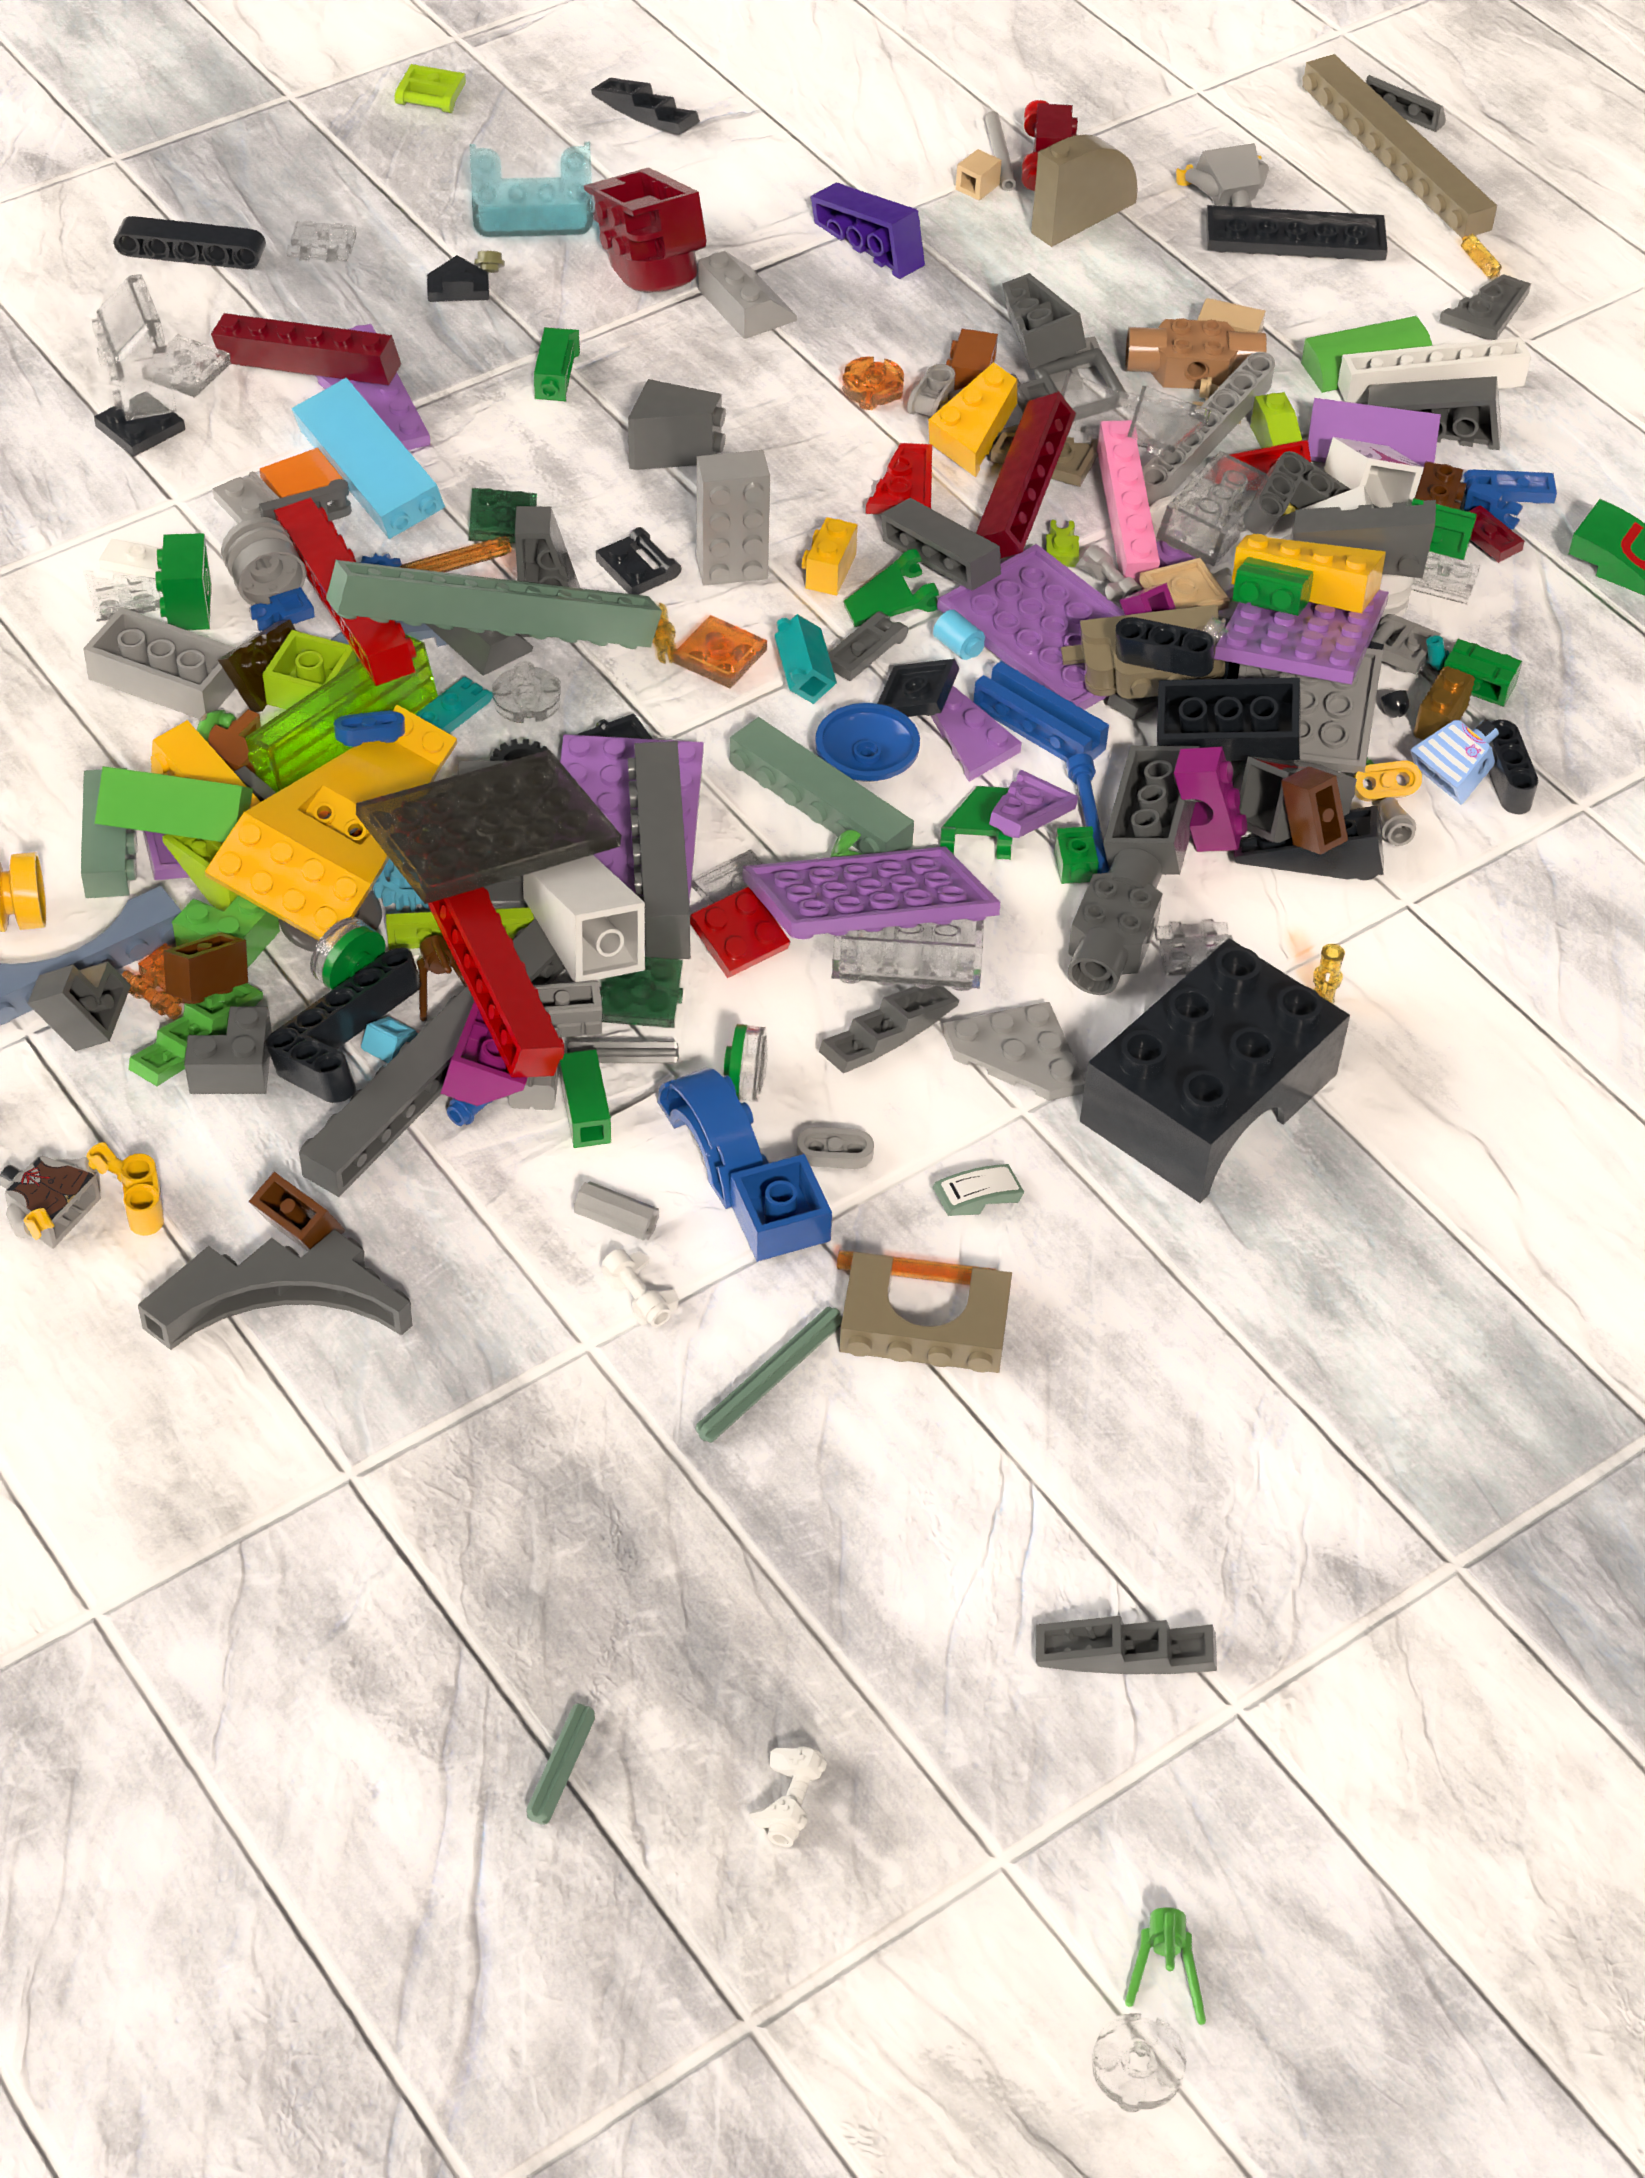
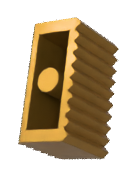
[1413,666,1475,740]

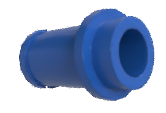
[447,1098,493,1126]

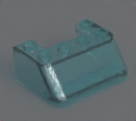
[469,142,593,238]

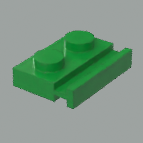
[1411,498,1477,562]

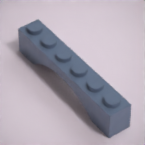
[0,885,181,1025]

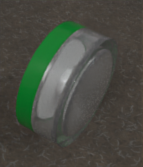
[310,917,386,991]
[723,1024,769,1102]

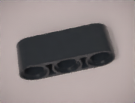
[1115,617,1214,677]
[1488,719,1538,815]

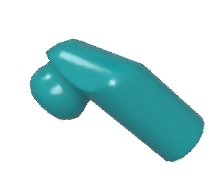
[1426,635,1450,671]

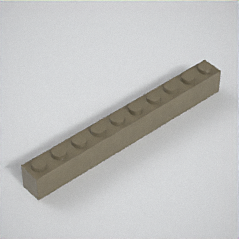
[1302,54,1497,239]

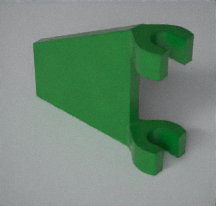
[844,549,939,627]
[940,786,1013,860]

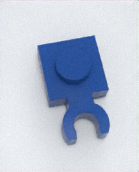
[1464,482,1523,529]
[250,587,315,631]

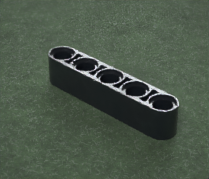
[113,216,266,270]

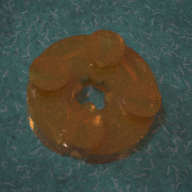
[842,356,904,410]

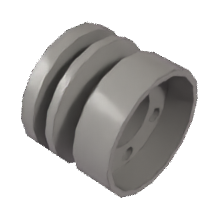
[221,517,306,605]

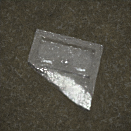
[83,570,161,622]

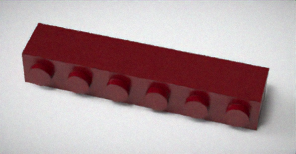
[211,313,401,385]
[976,391,1076,559]

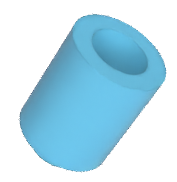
[933,610,985,660]

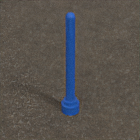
[1066,753,1109,874]

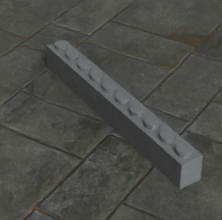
[299,918,566,1197]

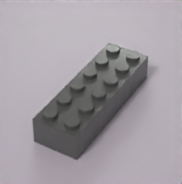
[628,741,691,961]

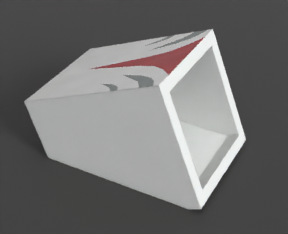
[1324,437,1424,508]

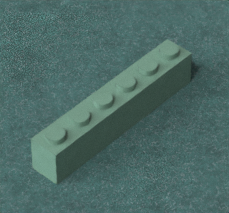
[729,717,914,854]

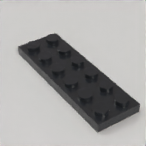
[1206,205,1388,261]

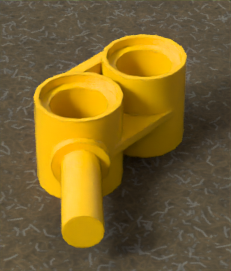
[106,1153,164,1236]

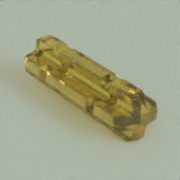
[1461,234,1502,279]

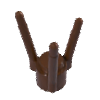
[416,935,467,1022]

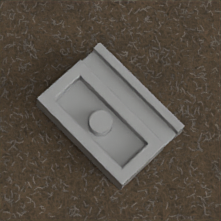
[212,471,279,524]

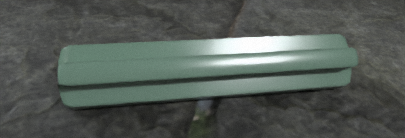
[526,1703,595,1825]

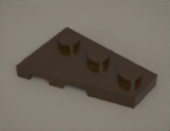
[217,619,297,712]

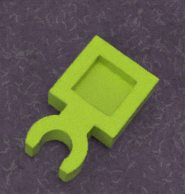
[1045,520,1079,567]

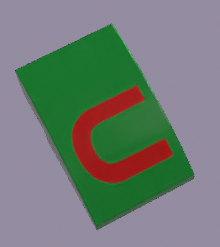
[1568,499,1645,596]

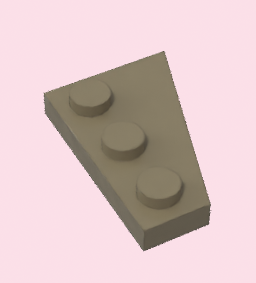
[990,432,1098,487]

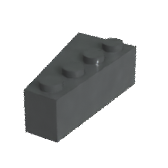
[1002,273,1087,369]
[1368,376,1501,451]
[1290,500,1436,579]

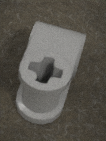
[907,364,955,417]

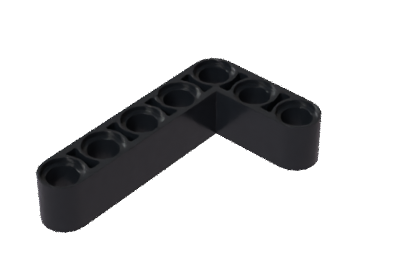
[266,948,421,1103]

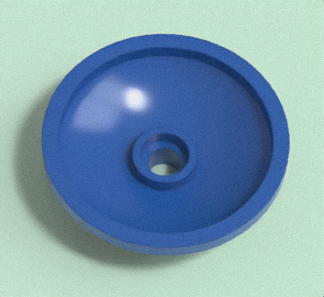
[815,703,920,782]

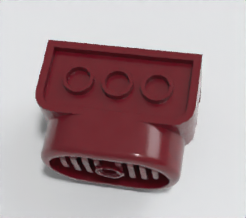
[584,167,707,292]

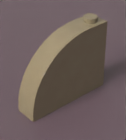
[1031,134,1137,247]

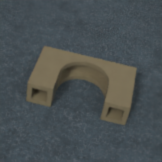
[839,1252,1012,1373]

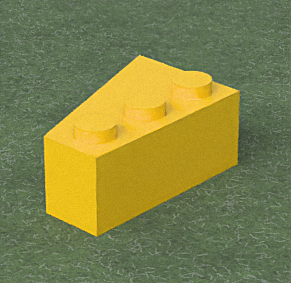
[928,362,1017,477]

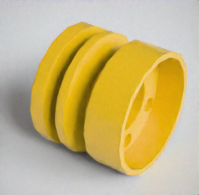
[0,852,46,932]

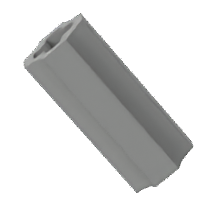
[574,1181,660,1240]

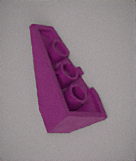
[440,1001,528,1106]

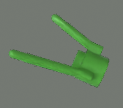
[1125,1907,1206,2025]

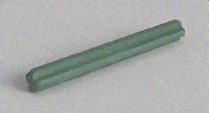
[695,1307,843,1443]

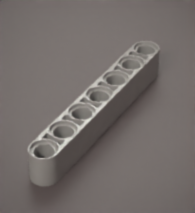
[1142,352,1275,507]

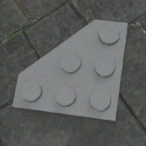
[943,1001,1085,1101]

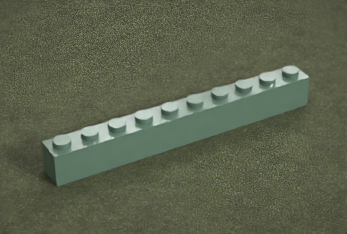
[326,560,662,649]

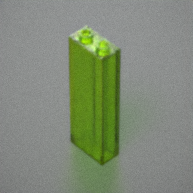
[245,634,438,793]

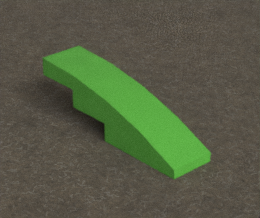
[128,983,263,1087]

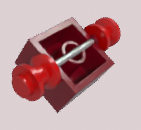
[1022,100,1078,191]

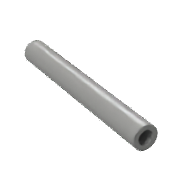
[985,111,1016,191]

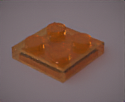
[673,615,767,689]

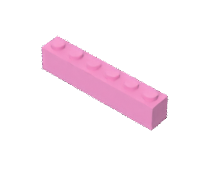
[1097,420,1160,589]

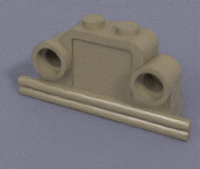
[1061,604,1225,699]

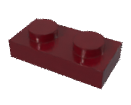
[1468,505,1525,563]

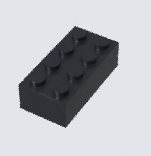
[1157,677,1301,761]

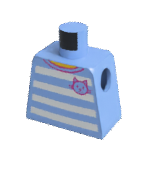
[1410,719,1499,805]

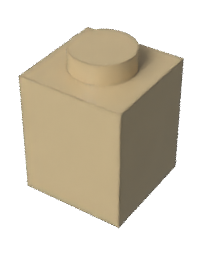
[956,149,1002,200]

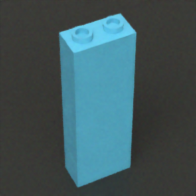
[291,378,445,539]

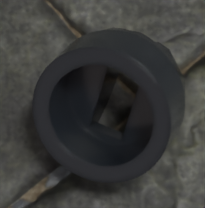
[1380,690,1410,718]

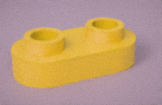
[1352,760,1422,802]

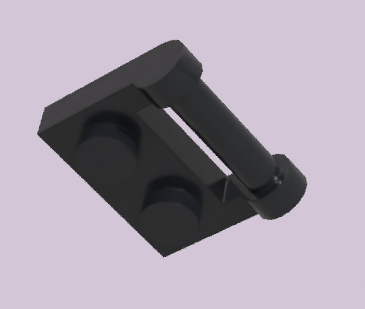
[596,527,682,595]

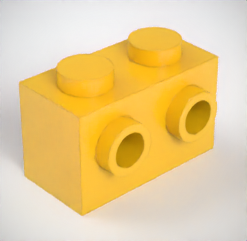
[802,517,858,596]

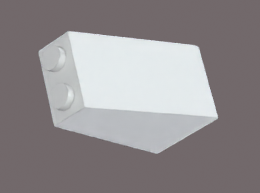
[523,852,645,982]

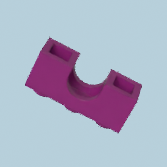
[1174,747,1247,852]

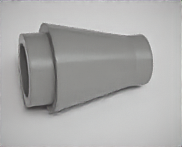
[1378,797,1416,846]

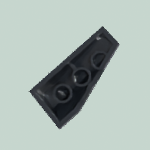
[1234,805,1384,881]

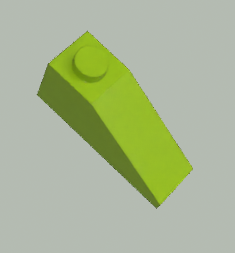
[1250,392,1303,449]
[162,834,239,911]

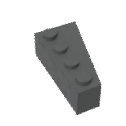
[515,506,581,637]

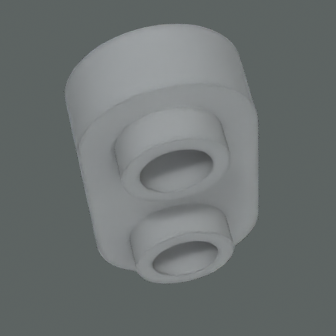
[797,1127,874,1169]

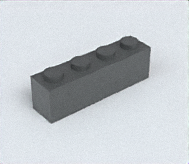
[881,498,1001,591]

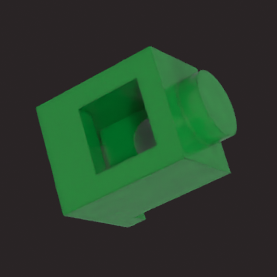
[1054,826,1099,884]

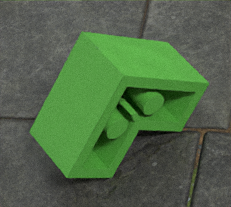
[172,896,280,967]

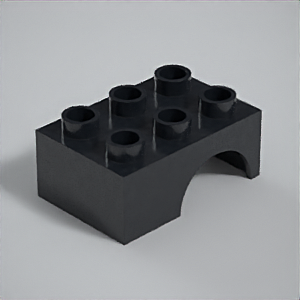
[1080,938,1350,1203]

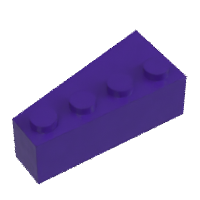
[811,182,925,280]

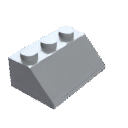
[698,251,797,339]

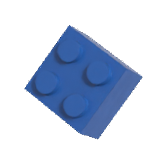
[730,1154,832,1262]

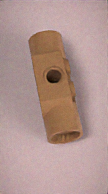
[1125,318,1267,389]

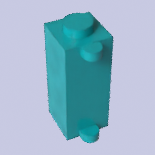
[774,614,837,704]

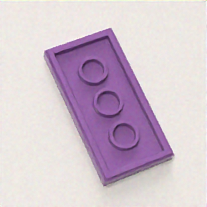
[1308,398,1441,467]

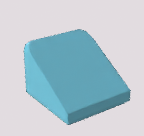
[361,1017,418,1063]

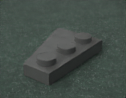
[1439,274,1531,340]

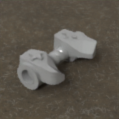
[1076,545,1143,604]

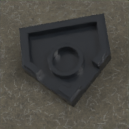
[427,255,490,302]

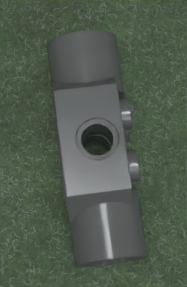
[1068,848,1163,995]

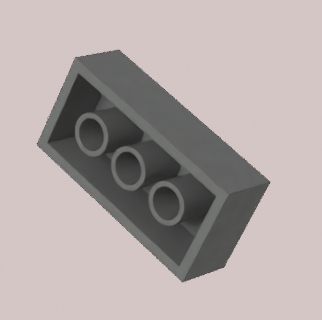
[1103,746,1200,875]

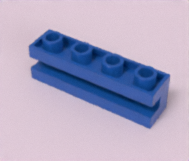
[973,661,1109,762]

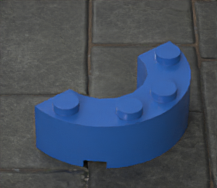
[657,1067,769,1209]

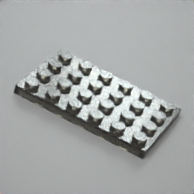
[356,750,622,904]

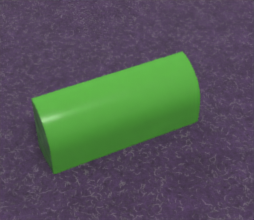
[1301,316,1433,393]
[95,766,253,842]

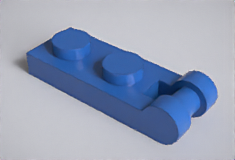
[1463,469,1557,504]

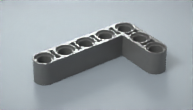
[1243,451,1378,535]

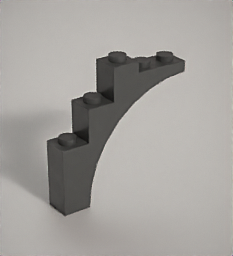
[138,1229,413,1350]

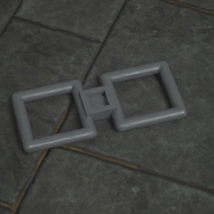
[948,348,1129,445]

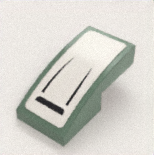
[932,1164,1024,1216]

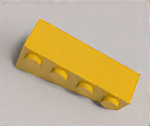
[1231,534,1386,614]
[151,720,260,844]

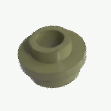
[474,251,505,273]

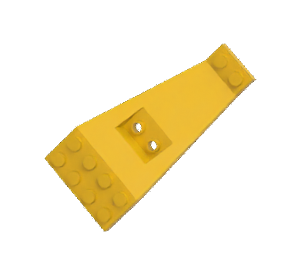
[204,705,457,948]

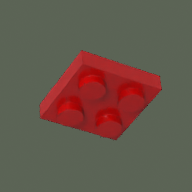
[690,887,791,978]

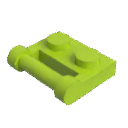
[395,64,466,113]

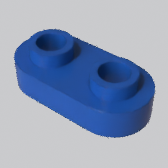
[334,711,405,747]

